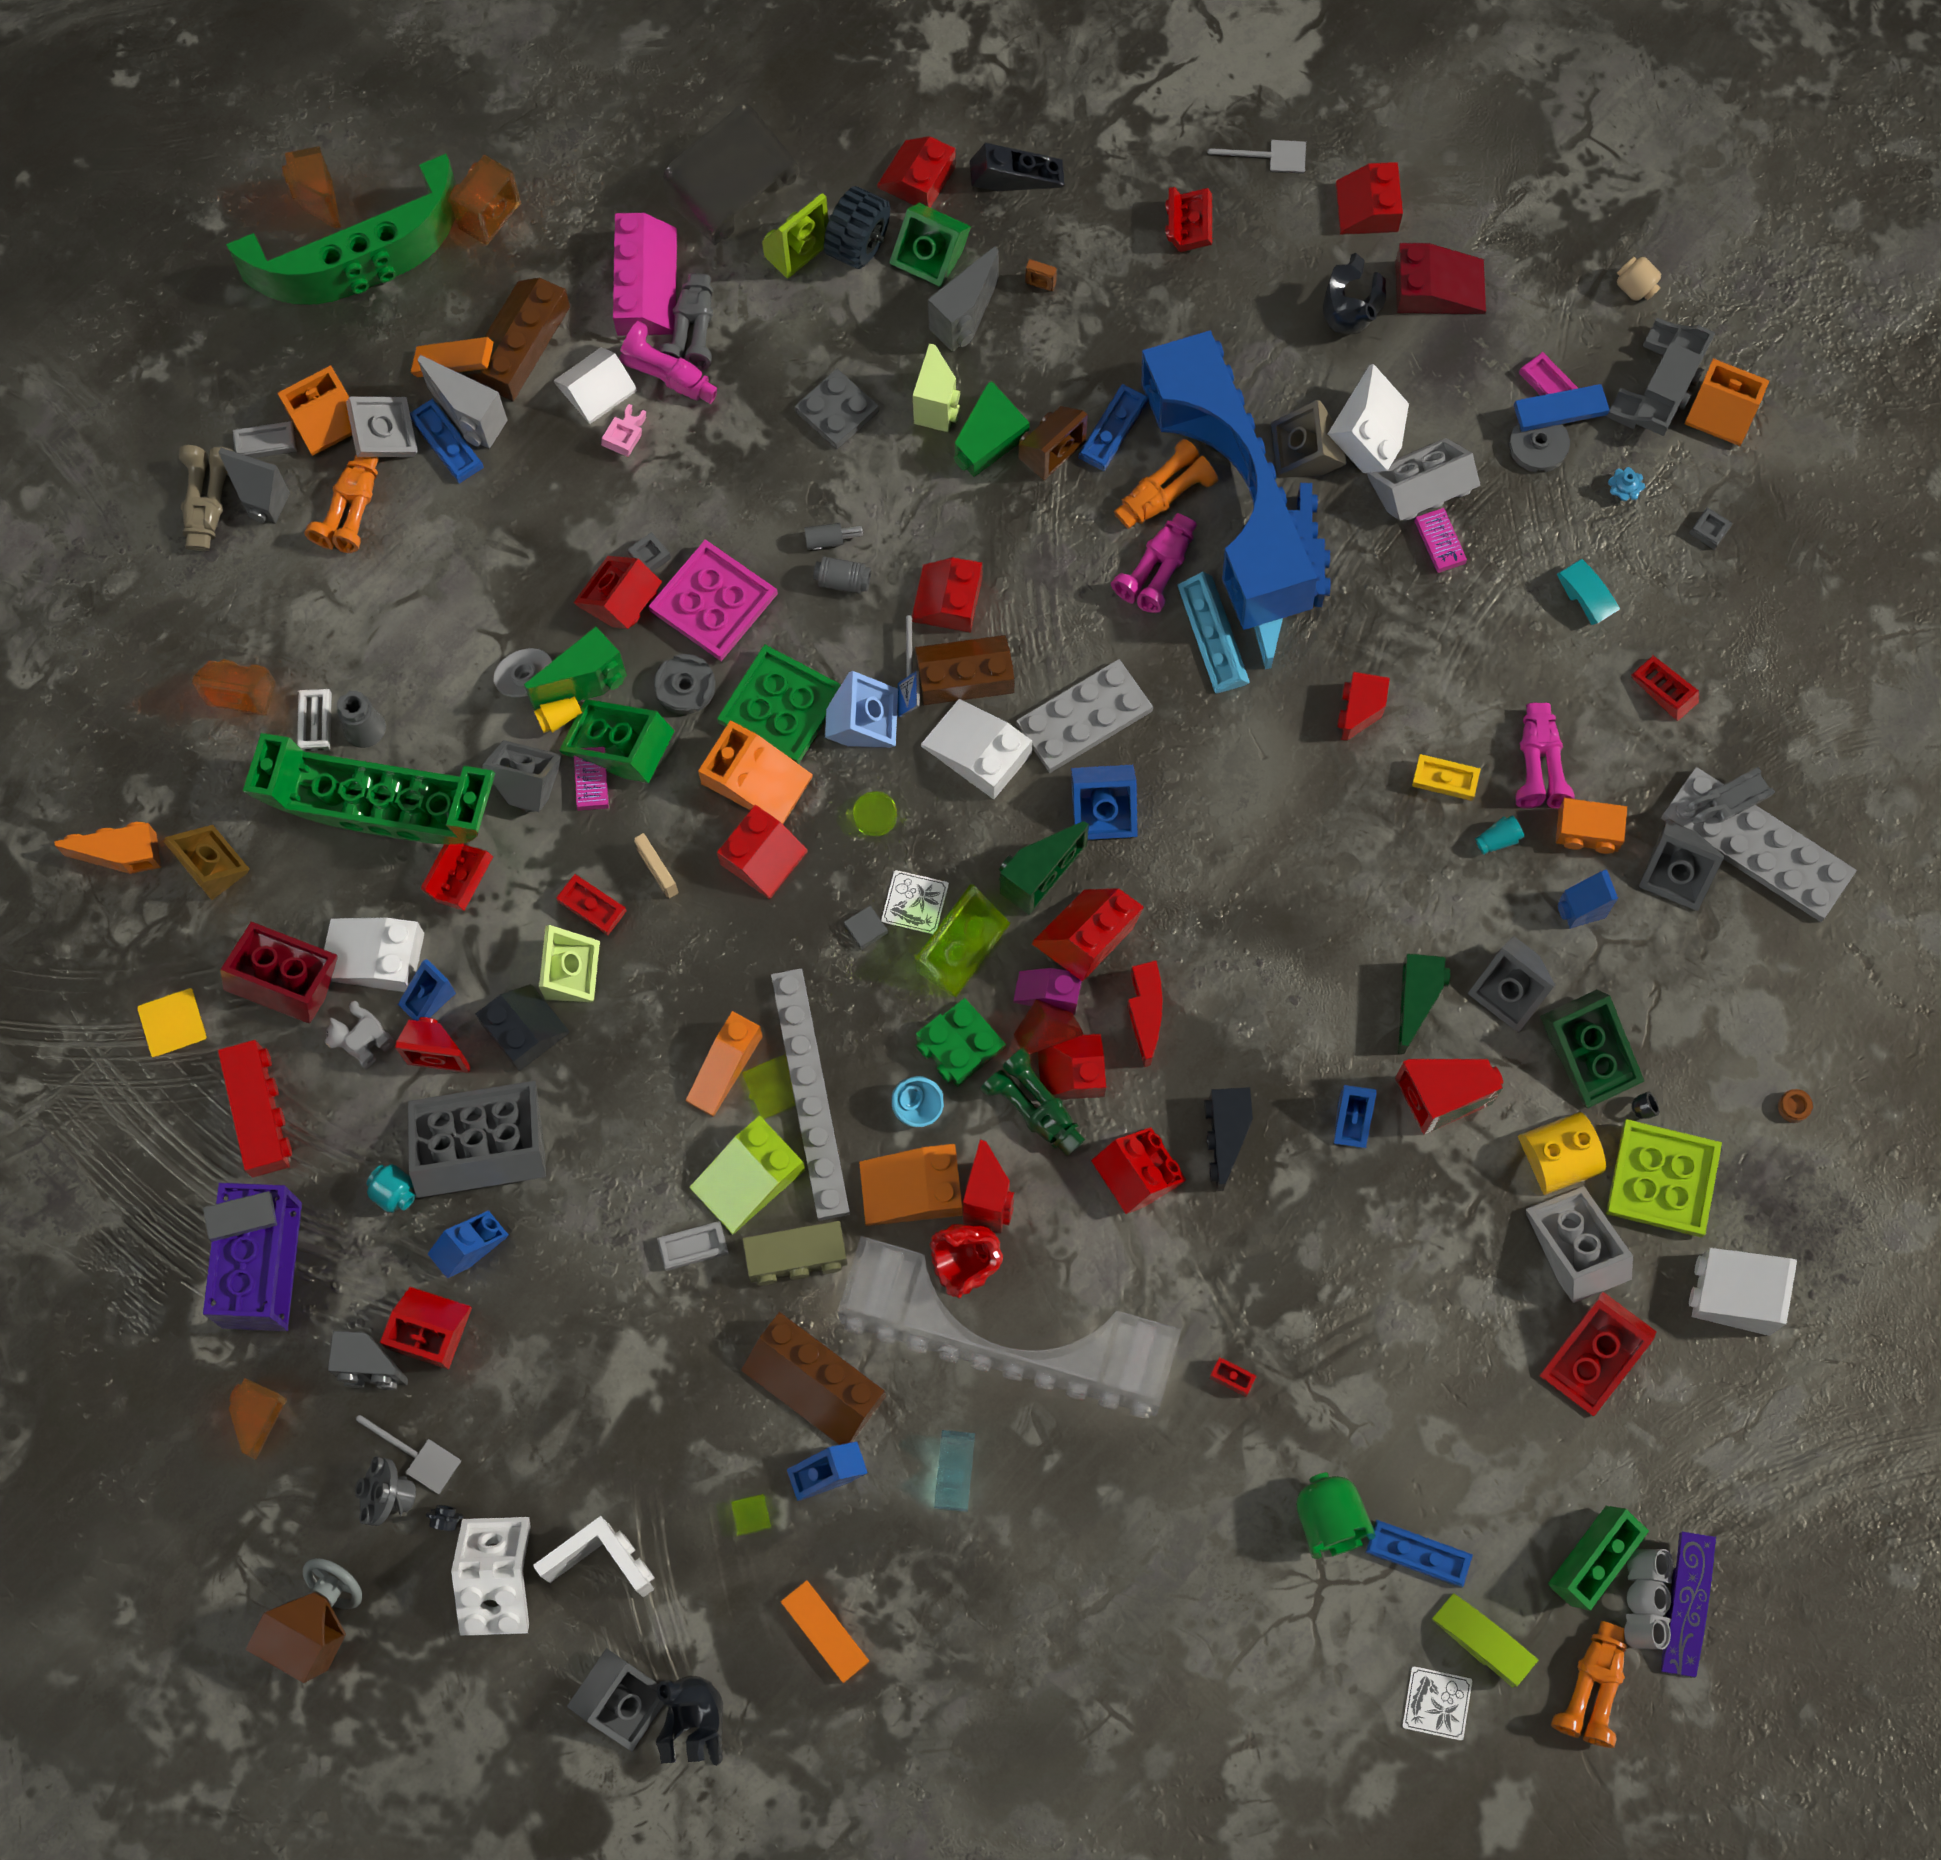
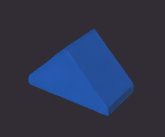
[398,959,456,1021]
[1334,1085,1377,1148]

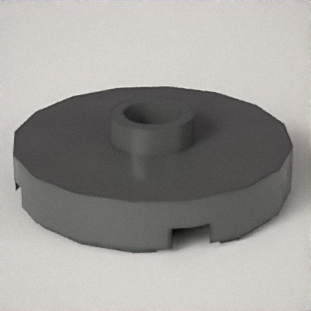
[1509,422,1570,472]
[654,654,716,714]

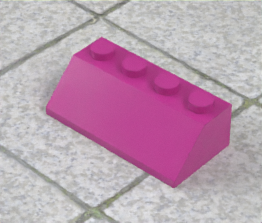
[613,213,677,336]

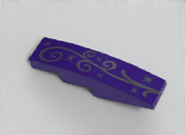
[1661,1531,1716,1678]

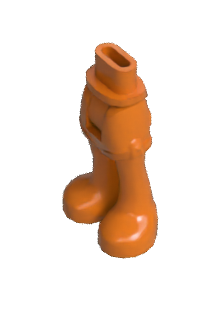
[1114,439,1218,529]
[304,454,379,553]
[1551,1621,1627,1748]

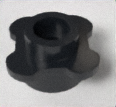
[426,1505,463,1531]

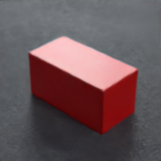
[1209,1357,1256,1397]

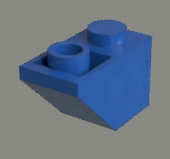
[428,1211,509,1278]

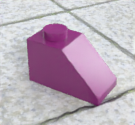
[1013,968,1082,1015]

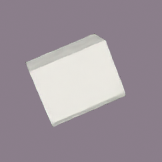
[554,347,637,424]

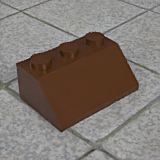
[915,635,1015,706]

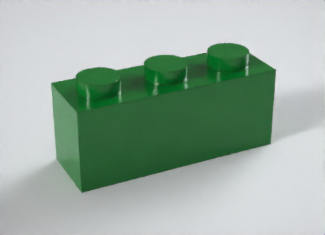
[1548,1505,1649,1611]

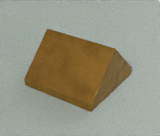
[163,825,250,900]

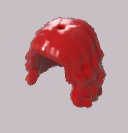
[929,1224,1003,1298]

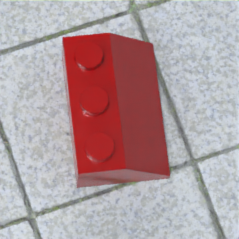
[1032,888,1144,982]
[963,1140,1015,1233]

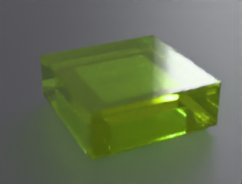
[731,1494,772,1536]

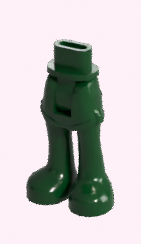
[980,1048,1086,1157]

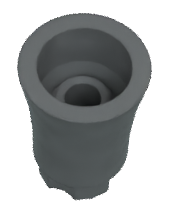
[337,691,386,748]

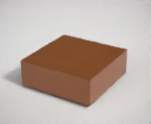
[1025,259,1057,291]

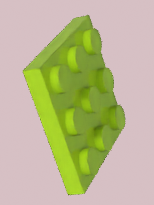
[1606,1119,1722,1238]

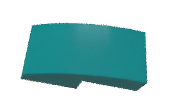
[1557,559,1620,625]

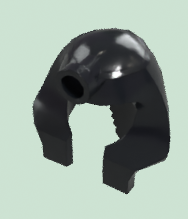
[1323,253,1386,334]
[656,1676,723,1766]

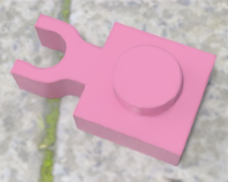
[601,404,646,457]

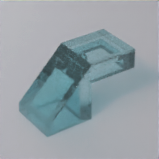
[934,1430,975,1512]

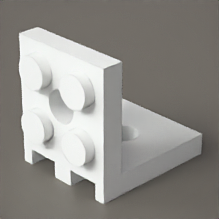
[533,1516,654,1597]
[451,1517,531,1635]

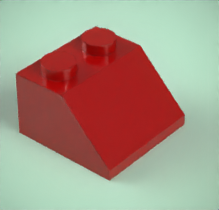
[877,136,956,208]
[1336,162,1403,234]
[573,556,662,629]
[912,557,983,633]
[717,804,808,899]

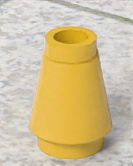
[534,696,582,733]

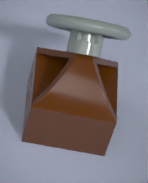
[245,1558,362,1683]

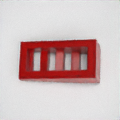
[1631,655,1699,721]

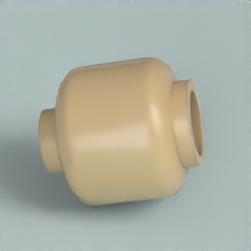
[1617,256,1661,301]

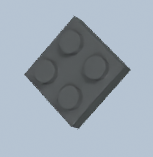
[795,369,879,449]

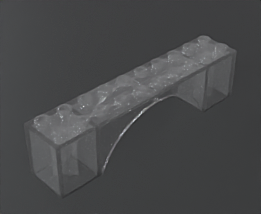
[837,1236,1181,1419]

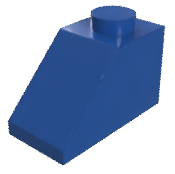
[1558,870,1618,929]
[787,1442,868,1501]

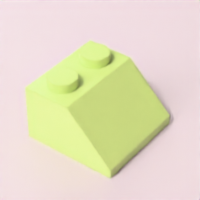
[913,343,960,432]

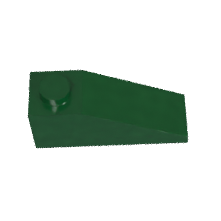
[1398,953,1450,1054]

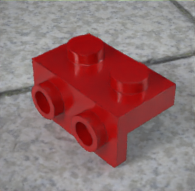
[1165,187,1212,252]
[421,843,493,911]

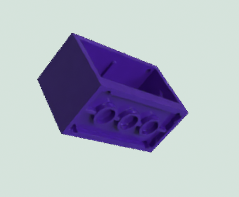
[203,1183,302,1331]

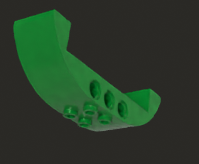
[226,154,459,305]
[243,733,495,844]

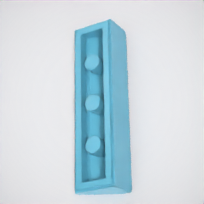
[1177,572,1250,693]

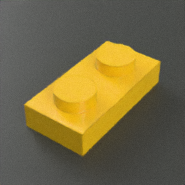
[1412,754,1481,801]

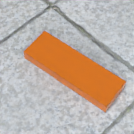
[411,337,494,377]
[780,1580,870,1684]

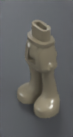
[178,445,233,551]

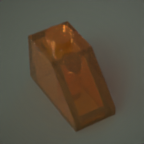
[229,1378,287,1460]

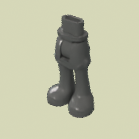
[657,273,713,371]

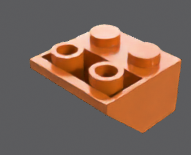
[1684,358,1770,446]
[277,365,352,456]

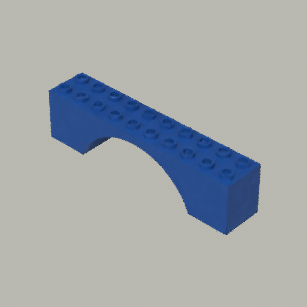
[1141,330,1320,630]

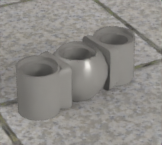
[1624,1549,1674,1649]

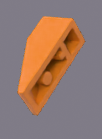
[686,1011,763,1117]

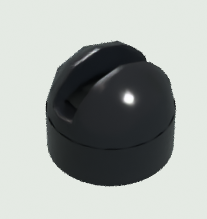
[1631,1091,1660,1119]

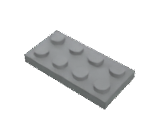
[1016,659,1153,773]

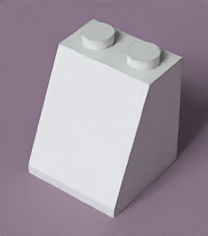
[1689,1248,1797,1336]

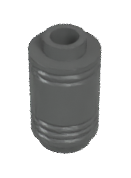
[813,556,871,594]

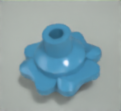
[1608,467,1645,501]

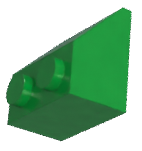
[889,203,971,287]

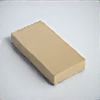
[634,833,679,899]

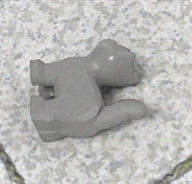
[325,1001,395,1070]

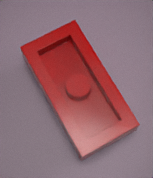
[556,874,627,936]

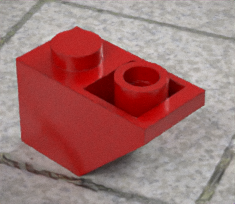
[1337,672,1390,741]

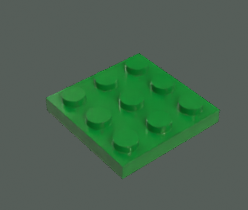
[717,644,841,764]

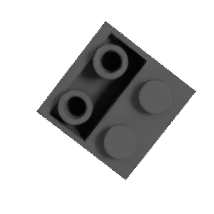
[328,1331,408,1390]

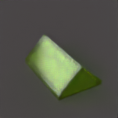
[915,884,1010,997]

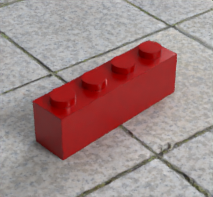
[218,1039,292,1178]

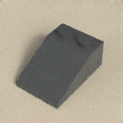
[928,246,999,352]

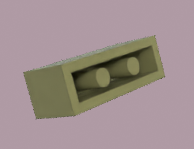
[743,1221,848,1286]

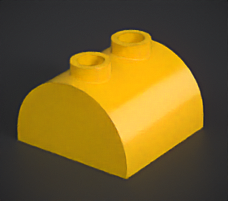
[1518,1112,1606,1195]

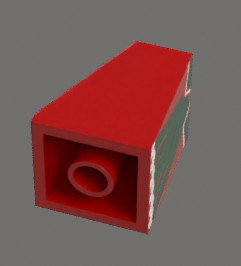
[1395,1059,1503,1135]

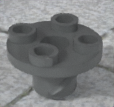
[355,1457,416,1526]

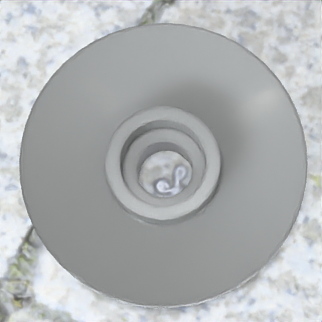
[494,648,552,697]

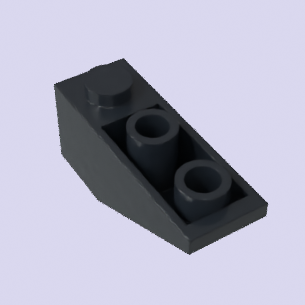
[970,143,1065,192]
[1204,1087,1253,1191]

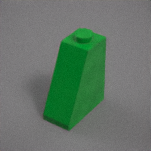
[954,381,1030,477]

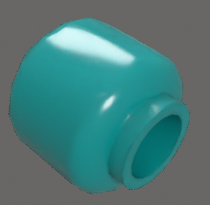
[366,1164,416,1213]

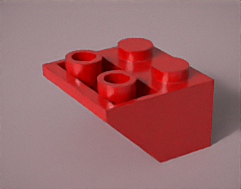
[1091,1127,1186,1214]
[380,1287,472,1370]

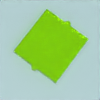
[742,1054,796,1120]

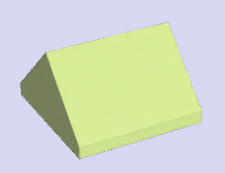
[539,925,600,1002]

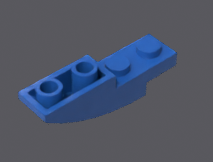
[1288,483,1330,607]

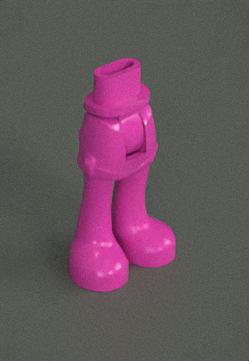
[619,321,718,404]
[1111,513,1197,613]
[1515,703,1575,809]

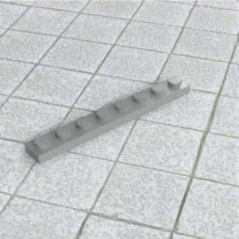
[771,968,850,1221]

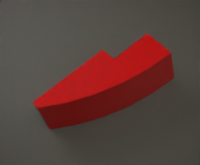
[1127,960,1163,1067]

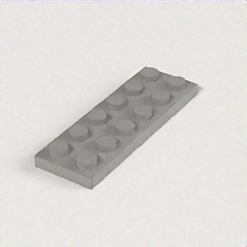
[1661,767,1857,922]

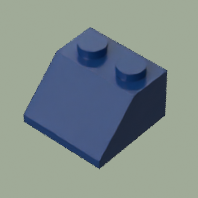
[1071,765,1137,840]

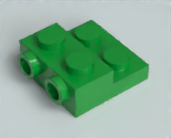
[915,998,1006,1087]

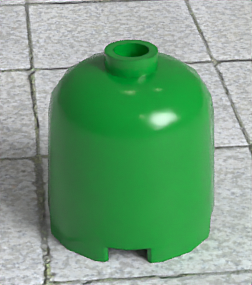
[1296,1472,1376,1559]

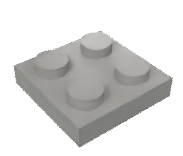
[346,397,418,457]

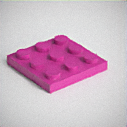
[648,539,778,662]

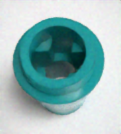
[1475,815,1524,855]

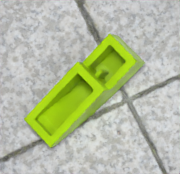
[1432,1593,1539,1688]

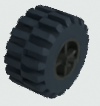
[824,186,890,269]

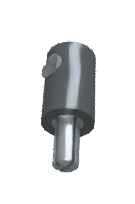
[804,523,863,550]

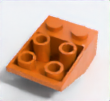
[698,720,813,824]

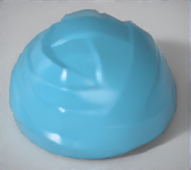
[891,1076,944,1127]

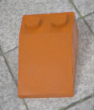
[859,1144,963,1226]

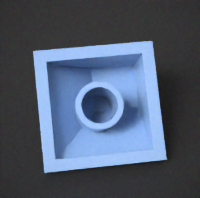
[825,671,898,748]

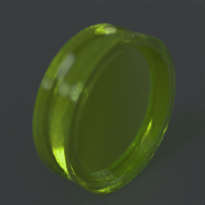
[853,791,897,836]

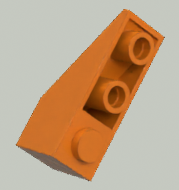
[54,822,161,874]

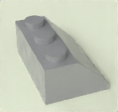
[1367,438,1481,521]

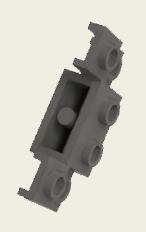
[1607,318,1715,436]

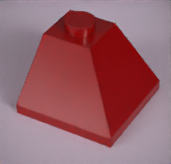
[395,1017,471,1073]
[1037,1034,1106,1100]

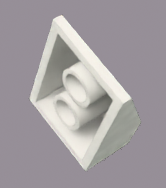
[1328,364,1409,473]
[921,699,1032,799]
[324,918,424,992]

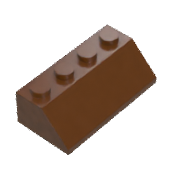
[462,277,570,401]
[741,1312,886,1445]

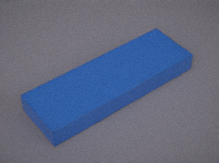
[1078,384,1148,471]
[1513,384,1610,432]
[410,398,484,484]
[1365,1520,1473,1588]

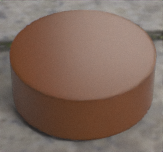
[1778,1089,1813,1123]

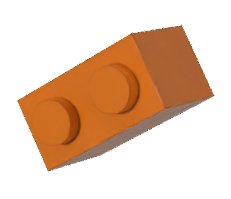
[1556,798,1627,854]

